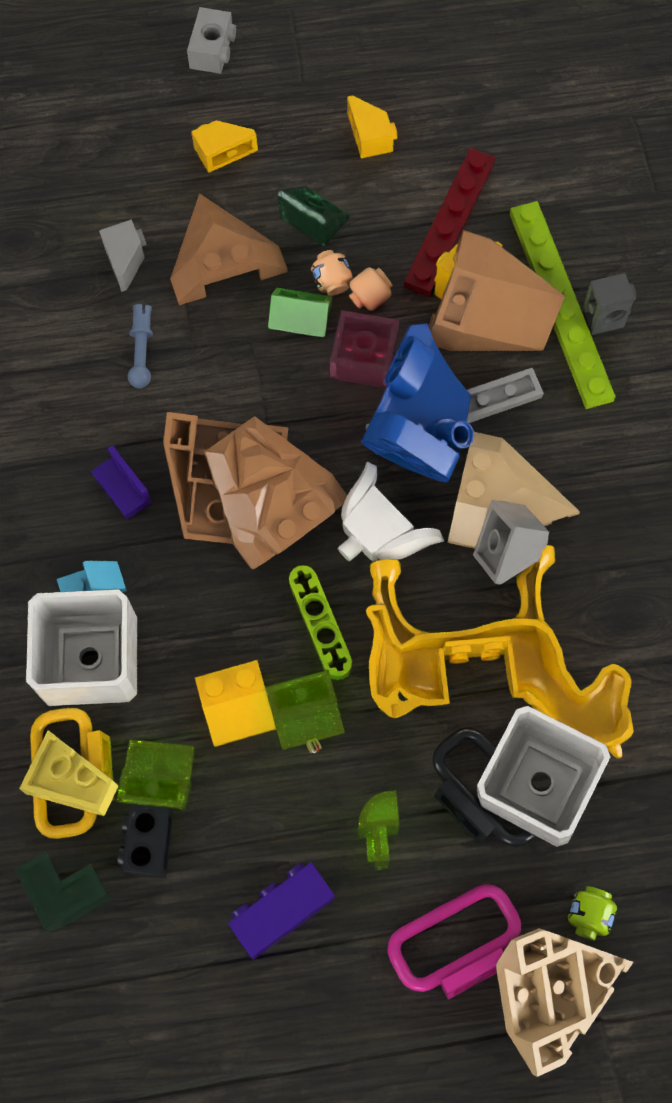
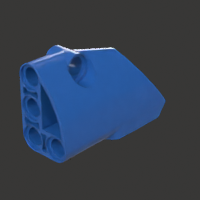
[361,323,474,482]

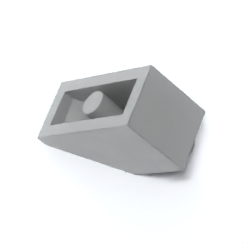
[99,219,147,292]

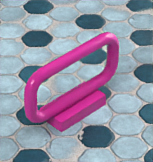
[387,884,521,1000]

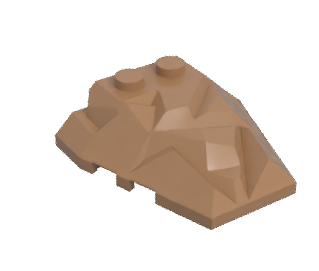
[204,416,347,570]

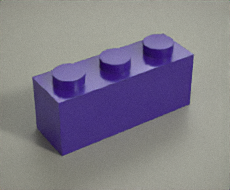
[228,862,335,960]

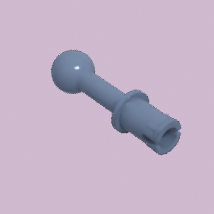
[128,304,153,388]

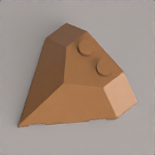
[170,193,288,305]

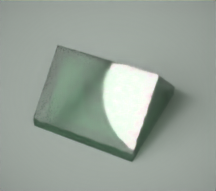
[278,186,351,247]

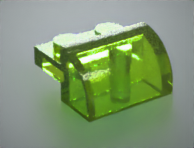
[266,670,345,750]
[117,739,195,810]
[358,790,400,870]

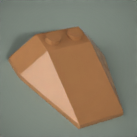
[163,412,288,544]

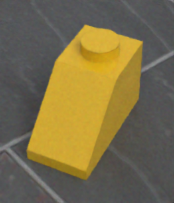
[347,96,397,159]
[191,120,258,173]

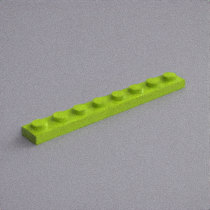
[510,201,616,409]

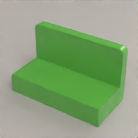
[268,288,333,337]

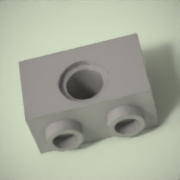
[187,7,236,74]

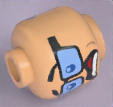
[311,250,353,296]

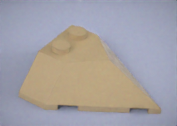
[448,432,580,549]
[496,928,633,1077]

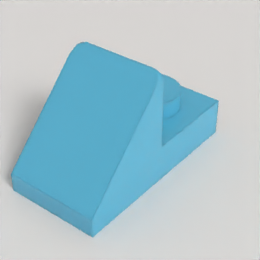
[57,561,127,592]

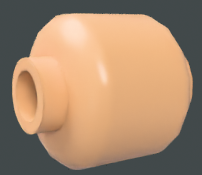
[349,267,393,311]

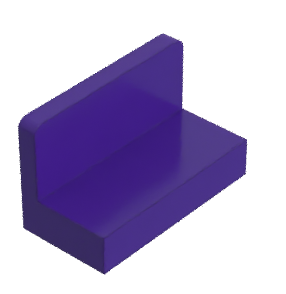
[91,445,152,520]

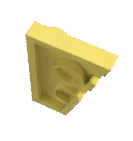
[19,730,119,816]

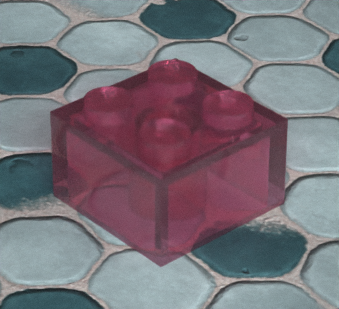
[330,310,400,388]

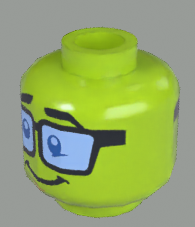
[568,886,617,941]

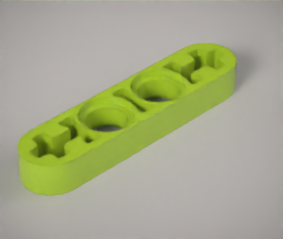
[289,565,352,680]

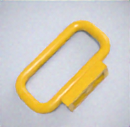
[30,708,114,839]

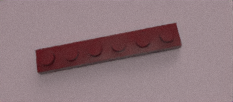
[404,148,496,297]

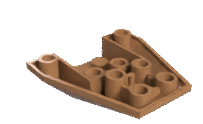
[428,230,565,351]

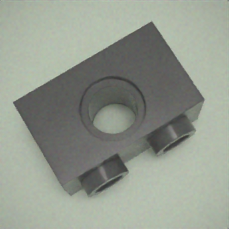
[582,273,636,335]

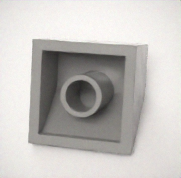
[473,500,549,584]

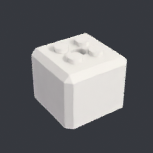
[26,589,137,706]
[477,706,610,847]

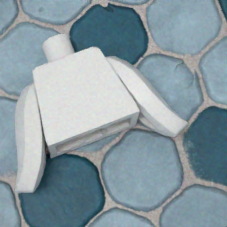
[338,462,444,562]

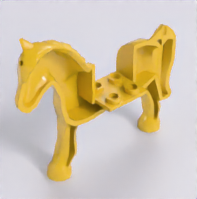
[366,545,634,759]

